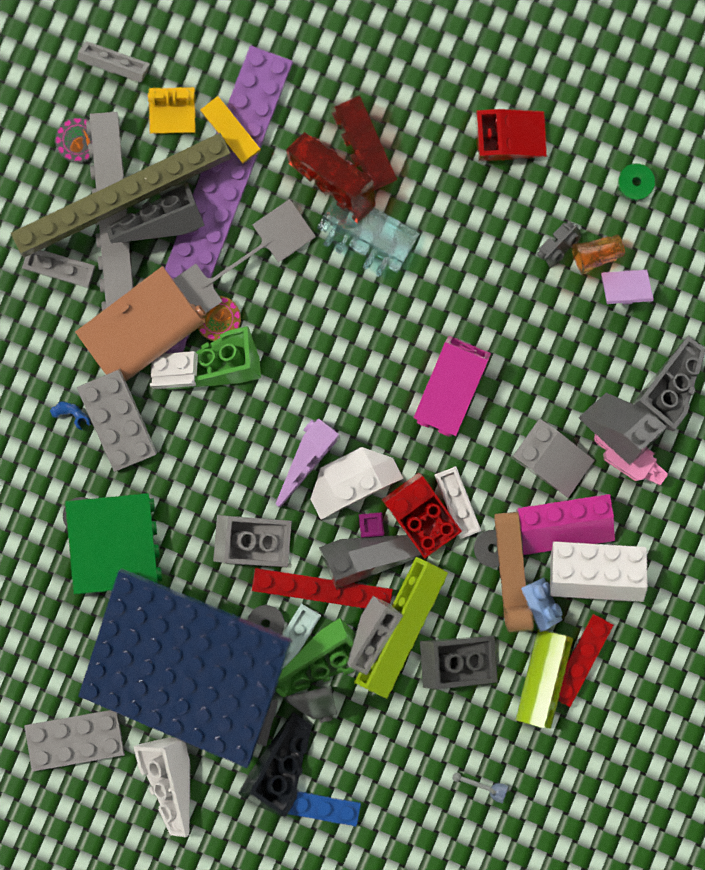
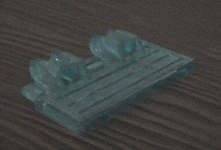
[318,189,420,276]

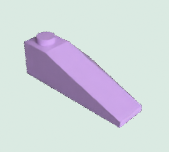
[276,418,340,508]

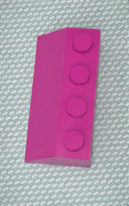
[516,494,615,555]

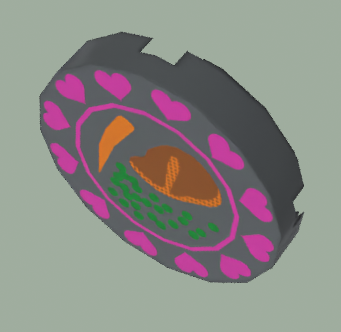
[55,117,93,164]

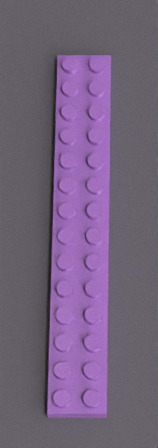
[165,46,293,354]

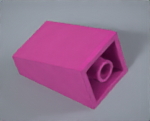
[413,336,491,437]

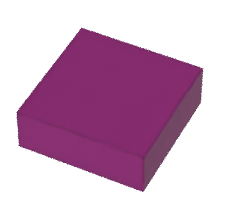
[359,512,384,538]

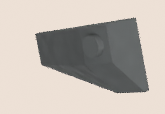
[106,181,205,243]
[632,335,705,431]
[319,535,422,589]
[285,686,337,723]

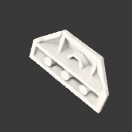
[311,447,403,520]

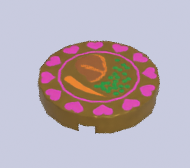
[198,296,241,341]

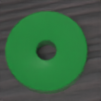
[618,163,655,201]

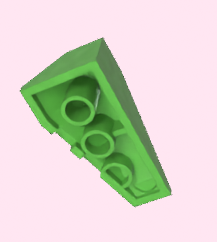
[166,326,261,390]

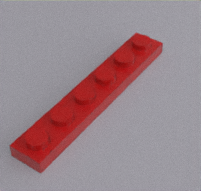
[252,568,392,608]

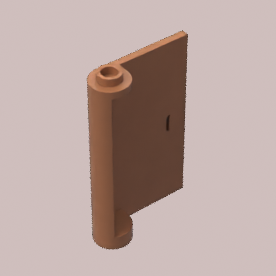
[75,266,207,381]

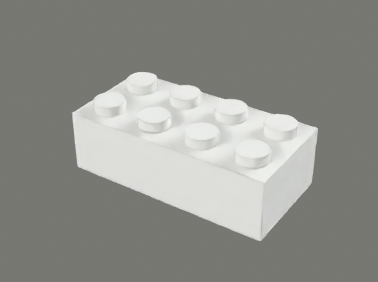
[550,542,647,602]

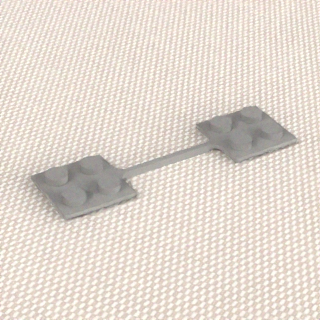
[173,199,316,313]

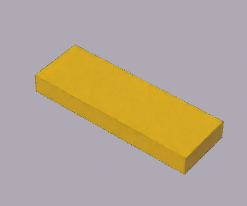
[200,96,261,164]

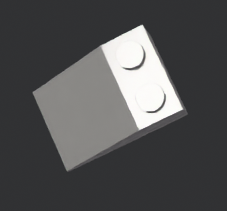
[512,419,594,498]
[213,515,292,567]

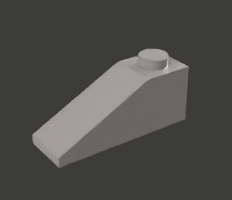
[347,596,403,675]

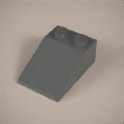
[579,393,667,465]
[420,636,497,689]

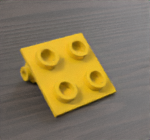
[148,87,195,134]

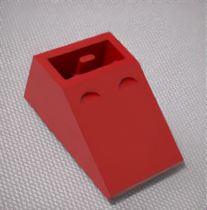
[475,109,547,161]
[381,473,462,559]

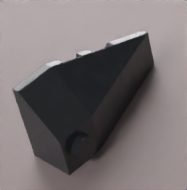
[238,713,312,818]

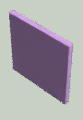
[601,270,653,305]

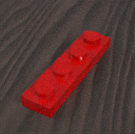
[558,614,614,707]

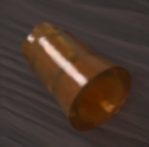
[572,235,625,275]

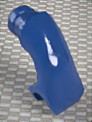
[50,401,91,430]

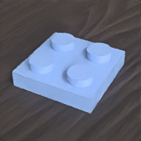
[521,578,562,631]

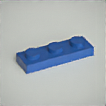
[288,791,361,826]

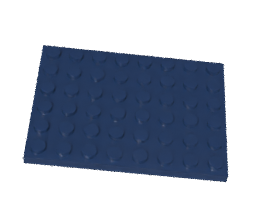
[78,569,293,768]

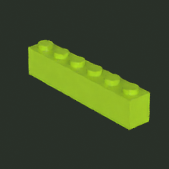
[354,557,448,699]

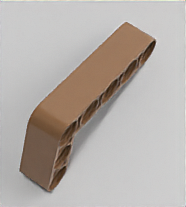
[494,512,533,632]

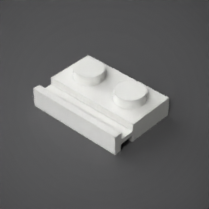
[150,351,198,389]

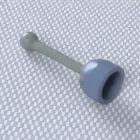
[452,773,508,803]

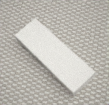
[434,467,481,539]

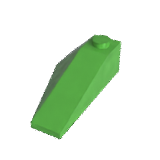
[275,618,356,697]

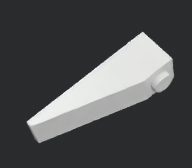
[133,737,190,837]

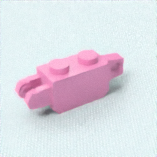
[594,434,668,485]

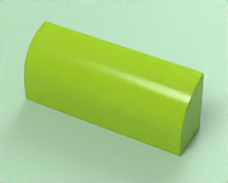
[515,629,573,729]

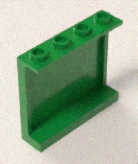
[65,493,162,595]

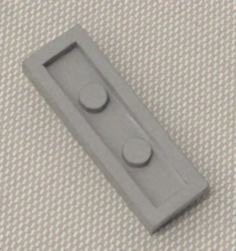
[77,41,150,82]
[22,250,95,289]

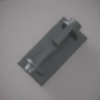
[537,221,582,268]

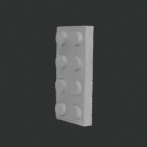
[77,369,157,472]
[24,710,125,771]

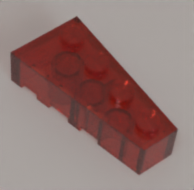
[331,95,397,191]
[286,132,376,224]

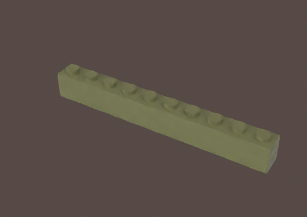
[11,133,231,258]

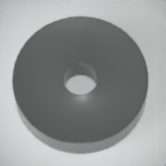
[474,530,500,567]
[247,605,285,634]

